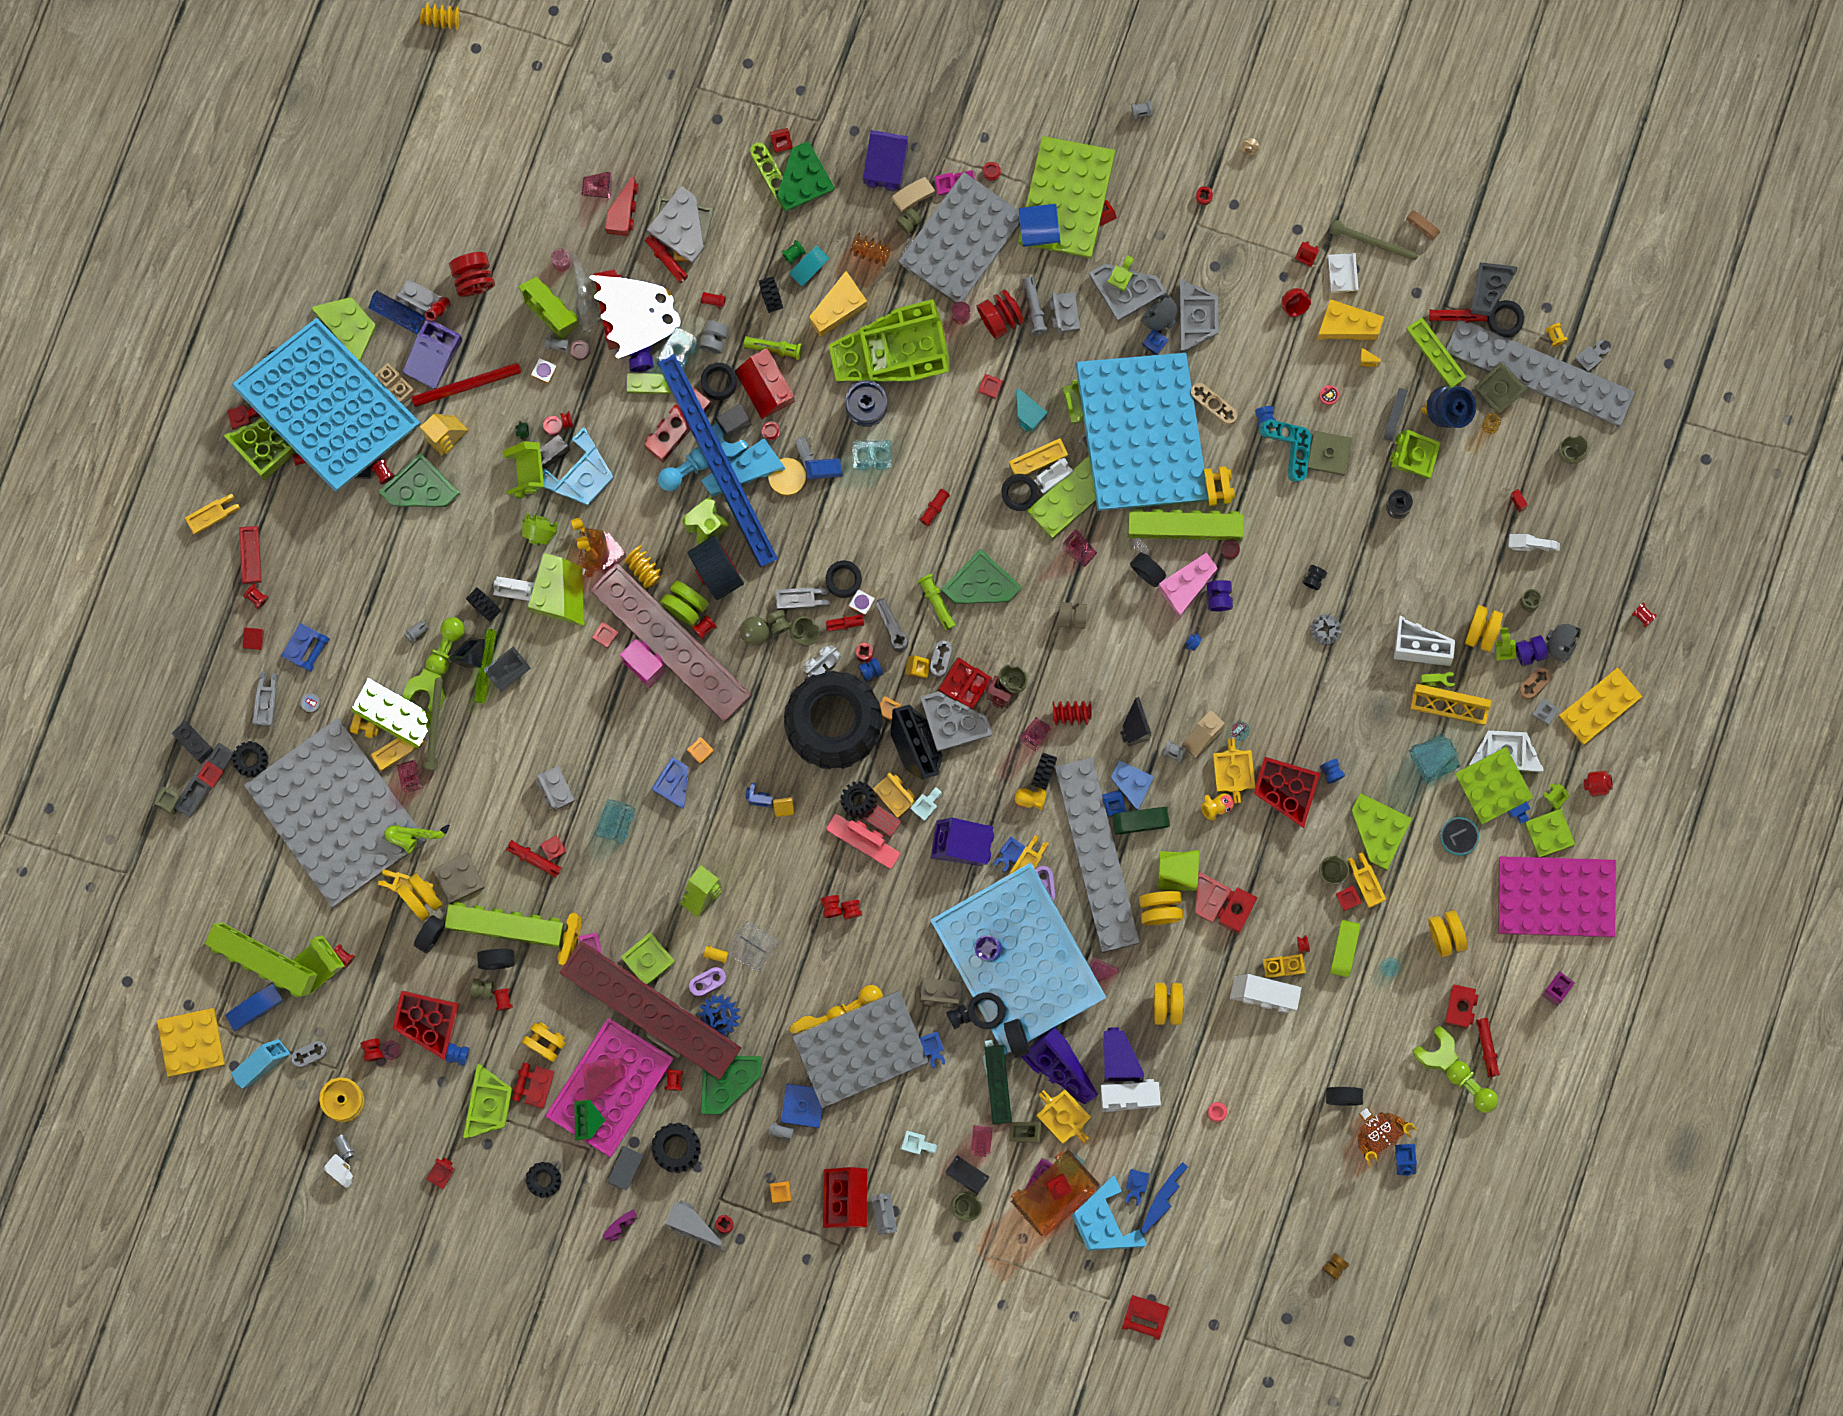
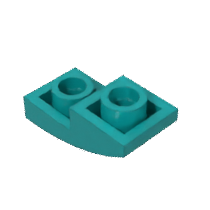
[789,245,830,286]

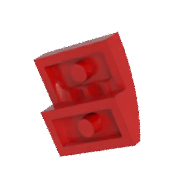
[937,657,992,710]

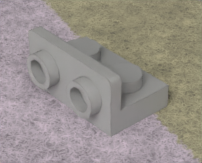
[396,279,441,317]
[1049,292,1080,333]
[535,766,575,811]

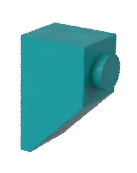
[1016,388,1047,434]

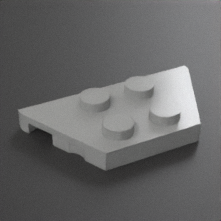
[1180,279,1219,352]

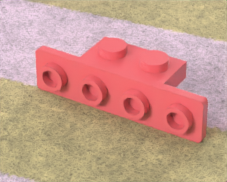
[826,814,901,869]

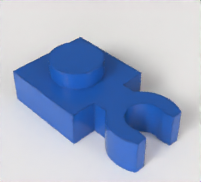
[994,836,1025,872]
[919,1031,945,1068]
[1126,1169,1150,1206]

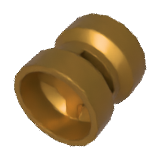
[1322,1253,1349,1280]

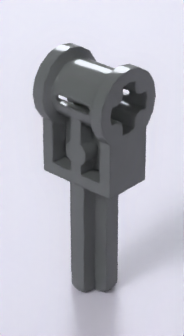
[875,598,908,652]

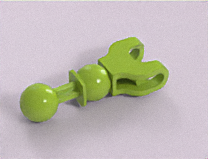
[402,617,465,713]
[1412,1026,1498,1113]

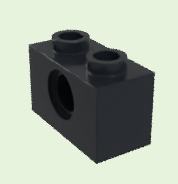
[172,720,213,764]

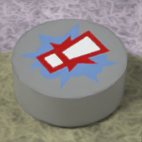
[301,693,321,713]

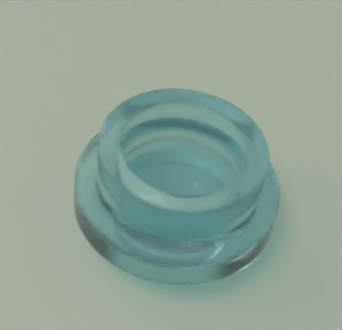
[1381,958,1400,977]

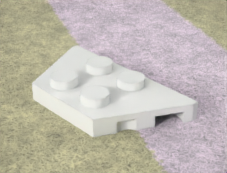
[1469,731,1543,773]

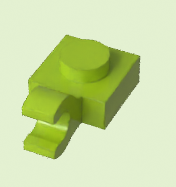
[1107,255,1134,291]
[1495,627,1516,661]
[1420,672,1455,688]

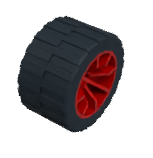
[688,536,744,600]

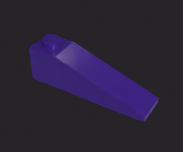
[1021,1027,1098,1104]

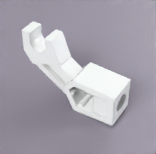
[1509,534,1560,551]

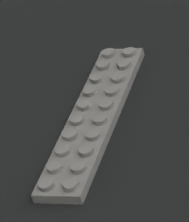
[1446,321,1635,427]
[1055,758,1140,953]

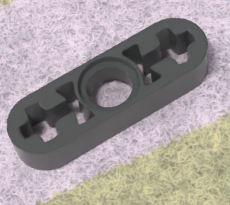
[1383,388,1408,442]

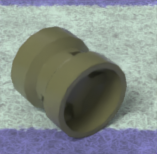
[896,208,923,234]
[1521,589,1541,611]
[766,610,790,635]
[471,978,493,1000]

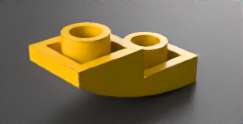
[1263,954,1306,979]

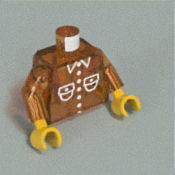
[571,518,607,577]
[1357,1108,1417,1166]

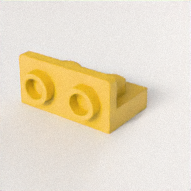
[873,773,915,818]

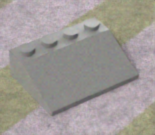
[666,1200,726,1252]

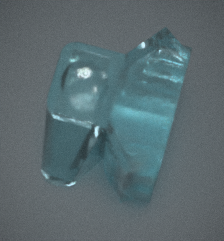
[1409,733,1461,784]

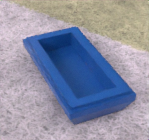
[805,458,843,479]

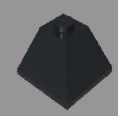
[1120,697,1151,747]

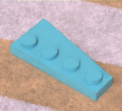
[701,439,785,497]

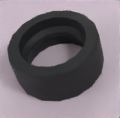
[1487,300,1525,338]
[701,363,737,400]
[1001,474,1038,511]
[1130,552,1166,587]
[825,560,862,598]
[414,915,445,953]
[477,949,515,970]
[968,992,1006,1029]
[1004,1019,1030,1058]
[1326,1087,1363,1106]

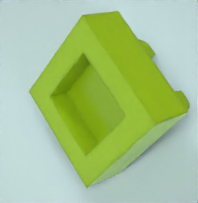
[1543,783,1570,810]

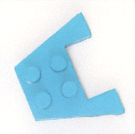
[543,427,614,506]
[1071,1176,1147,1251]

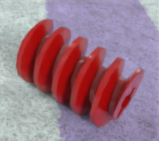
[1053,701,1092,726]

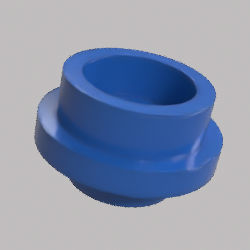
[1185,633,1202,651]

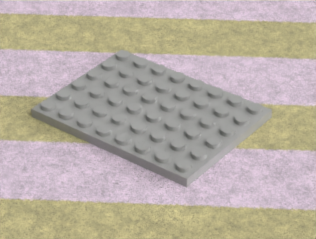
[244,718,427,908]

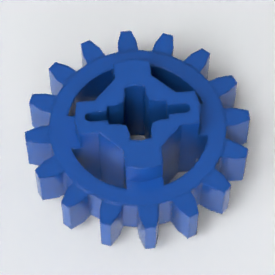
[698,994,741,1036]

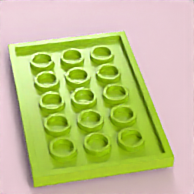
[1018,136,1116,259]

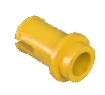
[703,945,728,963]

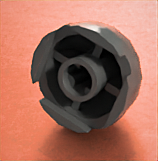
[1141,293,1177,331]
[1546,624,1581,663]

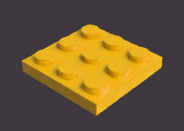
[157,1008,225,1077]

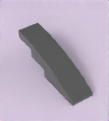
[175,743,234,818]

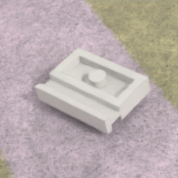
[1328,253,1359,293]

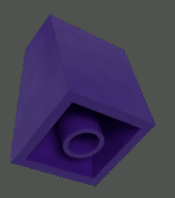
[863,130,908,191]
[931,817,994,866]
[1103,1027,1144,1082]

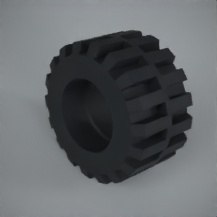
[651,1122,701,1173]

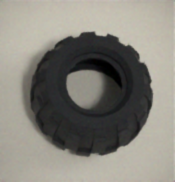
[784,670,882,770]

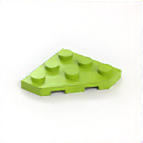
[1351,793,1412,871]

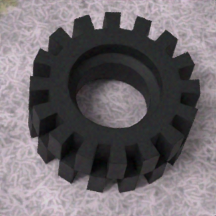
[758,276,783,313]
[466,587,501,622]
[232,741,268,778]
[1031,753,1057,790]
[840,781,878,819]
[525,1161,562,1198]

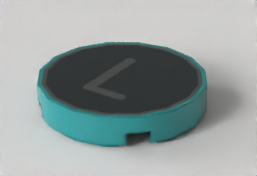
[1440,817,1479,856]

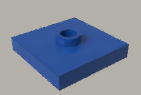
[781,1084,822,1128]

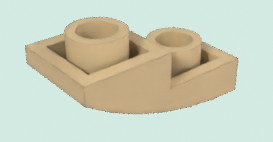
[892,177,935,212]
[374,363,415,404]

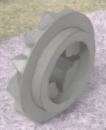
[1311,614,1341,645]

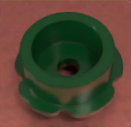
[515,421,529,440]

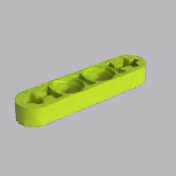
[750,142,783,208]

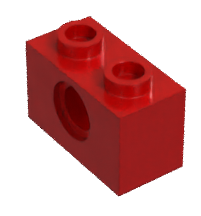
[1218,887,1258,934]
[1444,984,1479,1029]

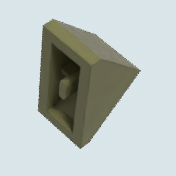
[1009,1122,1041,1144]

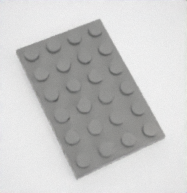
[898,172,1020,306]
[792,990,929,1108]

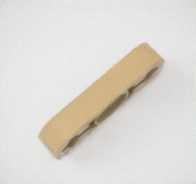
[1191,383,1237,425]

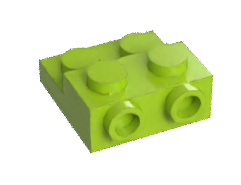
[1390,430,1441,479]

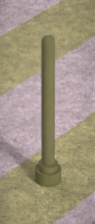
[1330,220,1418,260]
[422,677,443,770]

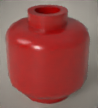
[1584,770,1613,796]

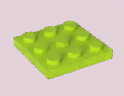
[1455,747,1533,824]

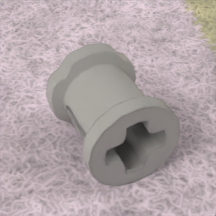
[1131,100,1153,120]
[1163,740,1187,764]

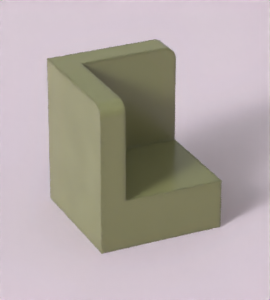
[154,786,181,816]

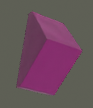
[1542,971,1575,1007]

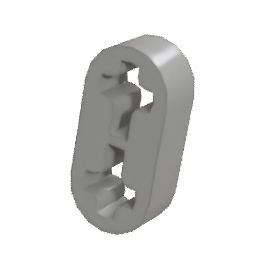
[930,641,952,677]
[291,1041,327,1068]

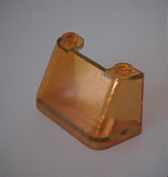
[1010,1149,1100,1239]

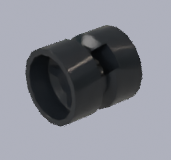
[1386,489,1413,519]

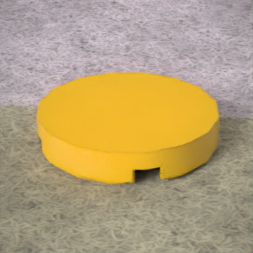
[768,458,806,496]

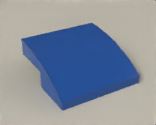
[1019,204,1060,247]

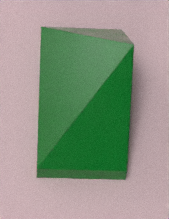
[574,1100,605,1141]

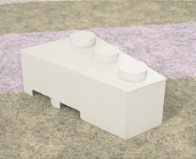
[1394,616,1455,666]
[1230,974,1302,1014]
[1100,1079,1161,1113]

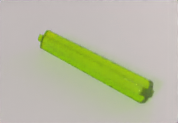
[474,629,497,704]

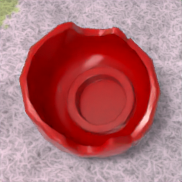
[1281,288,1311,317]

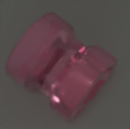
[551,249,571,272]
[952,301,970,324]

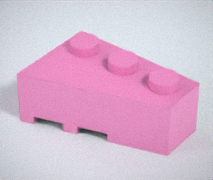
[1158,553,1217,619]

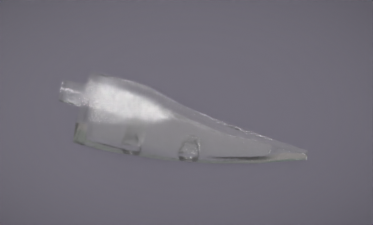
[571,252,602,333]

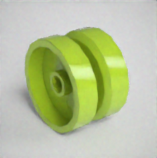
[660,580,709,626]

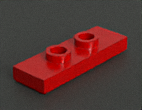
[239,526,262,584]

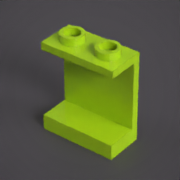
[502,441,544,498]
[292,935,345,994]

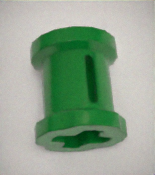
[781,240,806,265]

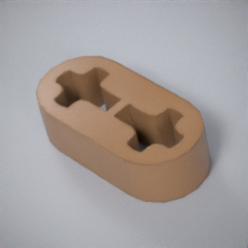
[1406,210,1440,240]
[1519,668,1551,700]

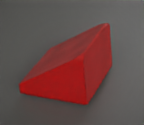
[770,128,793,153]
[1100,200,1117,227]
[243,627,264,650]

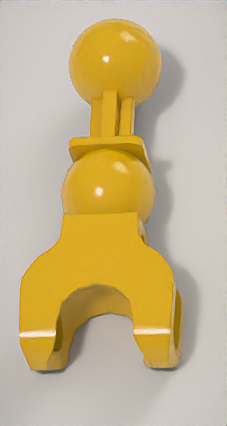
[788,985,883,1033]

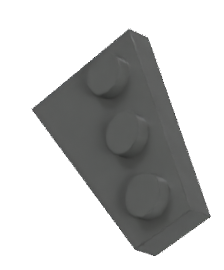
[1471,262,1517,316]

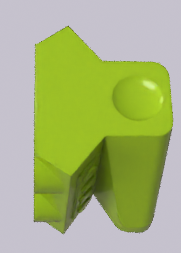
[682,497,730,545]
[1158,850,1199,891]

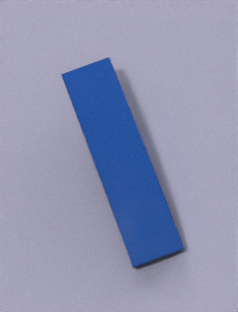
[1141,1162,1188,1235]

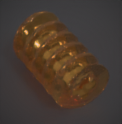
[850,232,892,267]

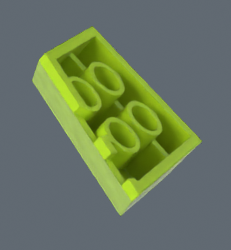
[519,276,579,340]
[223,418,296,481]
[528,553,585,626]

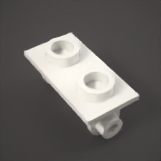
[1033,458,1074,494]
[493,577,534,601]
[802,645,841,677]

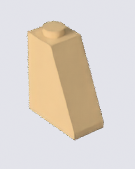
[1182,710,1225,758]

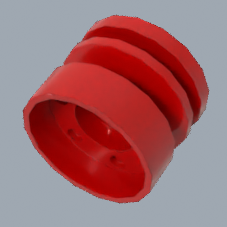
[449,252,495,297]
[976,289,1024,340]

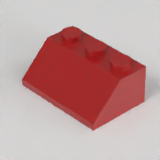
[735,348,795,419]
[823,1167,868,1228]

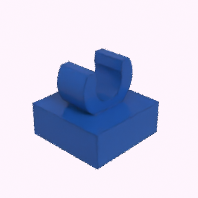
[1142,330,1169,355]
[1507,802,1531,824]

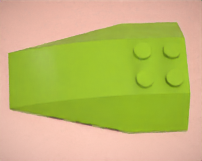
[829,299,949,382]

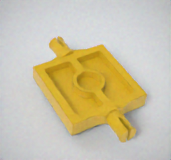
[1213,738,1255,804]
[1036,1089,1091,1144]

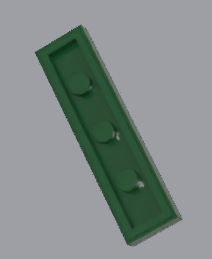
[984,1045,1012,1124]

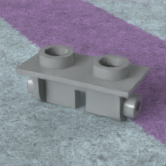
[871,1193,897,1235]

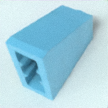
[231,1039,290,1089]

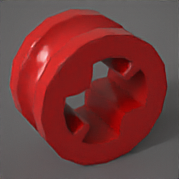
[1196,186,1213,205]
[560,411,574,430]
[1297,935,1310,954]

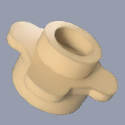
[1240,138,1260,155]

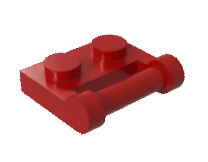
[1122,1295,1169,1340]

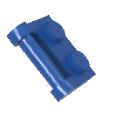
[281,623,330,672]

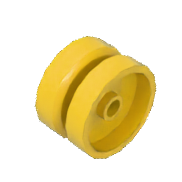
[1465,604,1503,653]
[395,872,443,922]
[1139,891,1184,925]
[1428,910,1468,958]
[1154,982,1184,1025]
[319,1077,365,1123]

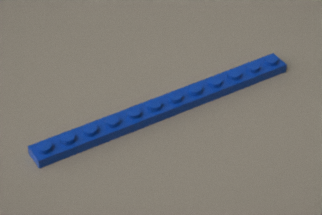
[657,354,778,567]

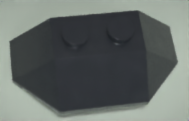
[890,704,942,780]

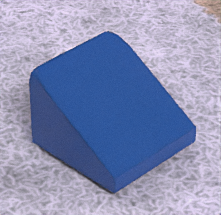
[1102,790,1126,817]

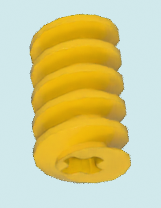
[420,3,460,31]
[624,545,665,588]

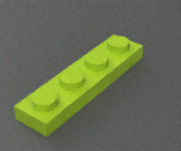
[1406,317,1467,387]

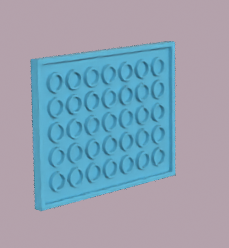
[232,318,420,492]
[1075,353,1208,511]
[931,863,1107,1055]

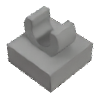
[1532,698,1559,725]

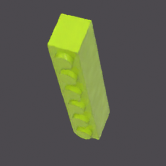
[1128,509,1244,541]
[445,902,564,948]
[205,922,318,997]

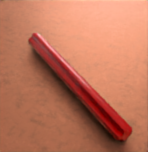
[412,363,521,407]

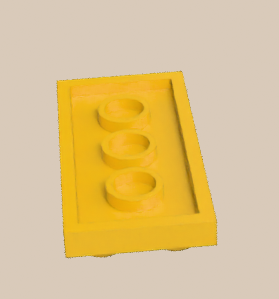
[1558,668,1643,746]

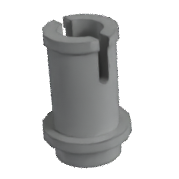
[544,335,568,352]
[404,620,429,643]
[768,1123,794,1141]
[333,1135,354,1161]

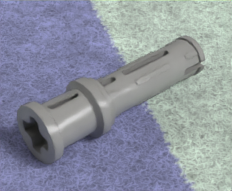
[1022,277,1048,335]

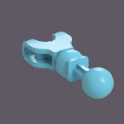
[658,423,749,491]

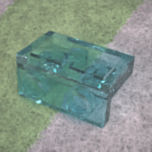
[595,799,635,844]

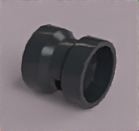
[1302,565,1327,591]
[946,1004,971,1030]

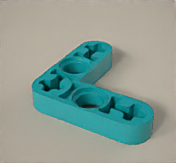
[1259,419,1311,482]

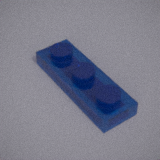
[368,290,425,334]

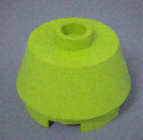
[522,513,559,545]

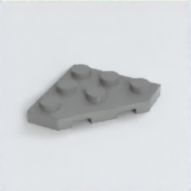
[647,186,704,264]
[1089,263,1167,321]
[920,692,992,752]

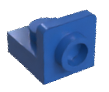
[746,783,773,808]
[1395,1144,1417,1176]

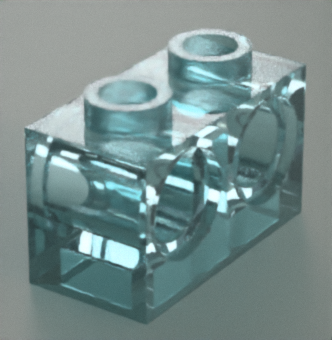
[853,440,891,470]

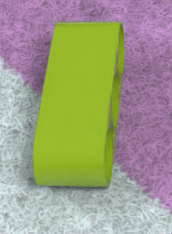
[1330,920,1361,978]

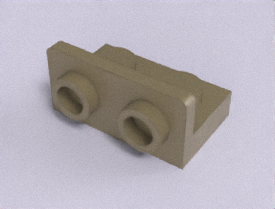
[920,978,961,1009]

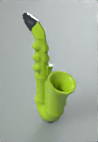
[384,825,450,854]

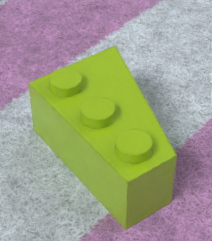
[680,865,722,917]

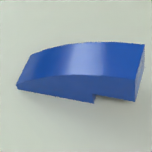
[225,984,284,1032]

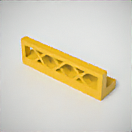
[1410,684,1492,725]

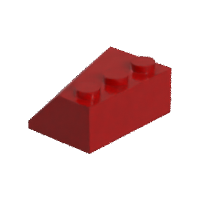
[1254,757,1320,828]
[392,991,460,1061]

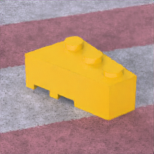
[809,271,868,338]
[1317,299,1384,340]
[420,414,469,456]

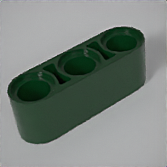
[1112,807,1170,835]

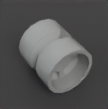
[698,320,729,354]

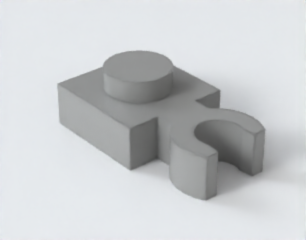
[1575,340,1610,372]

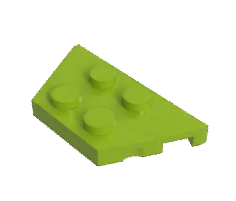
[312,297,376,362]
[463,1064,513,1139]

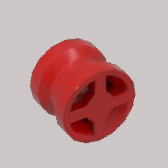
[841,900,862,919]

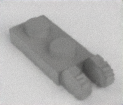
[776,588,830,610]
[253,672,278,727]

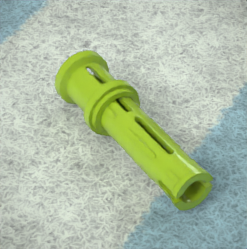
[743,336,802,360]
[917,574,956,631]

